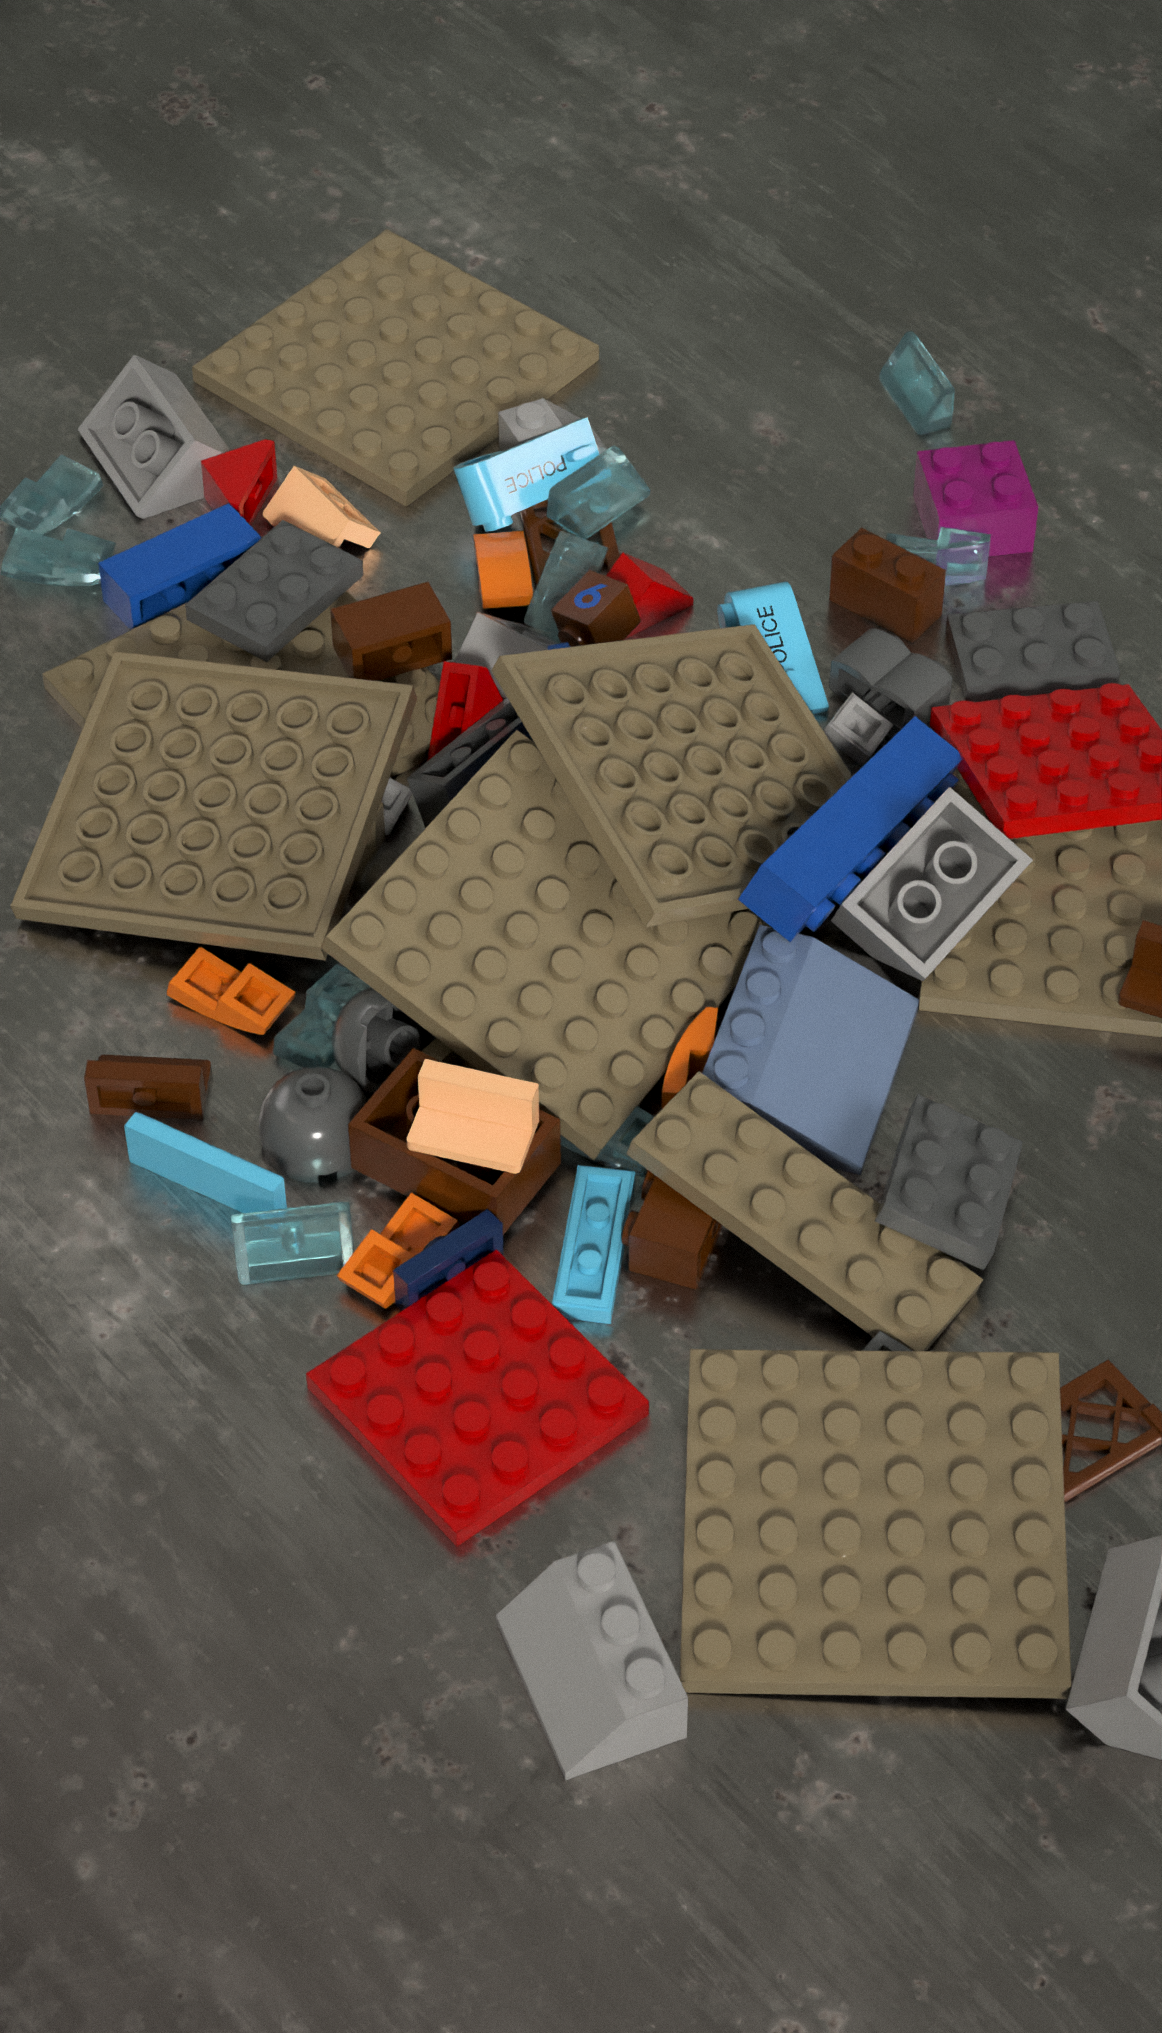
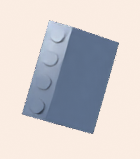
[702,925,919,1175]

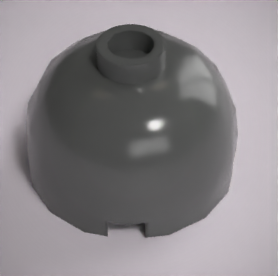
[331,987,436,1095]
[259,1066,368,1183]

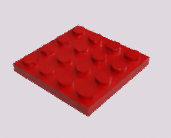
[930,683,1162,839]
[306,1249,649,1547]

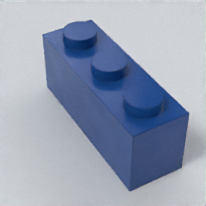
[98,503,261,630]

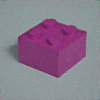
[913,440,1038,563]

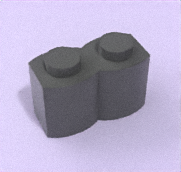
[829,628,953,733]

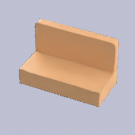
[263,466,381,549]
[407,1059,539,1174]

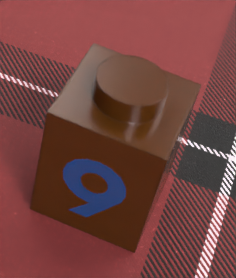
[551,570,641,647]

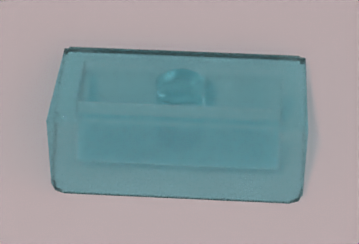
[879,331,955,435]
[547,445,650,541]
[230,1202,354,1285]

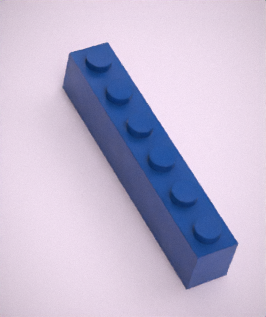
[738,716,962,942]

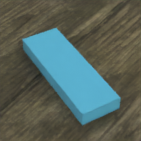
[124,1112,288,1228]
[552,1165,635,1324]

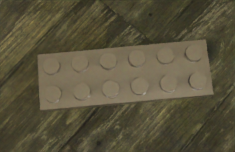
[627,1071,983,1351]

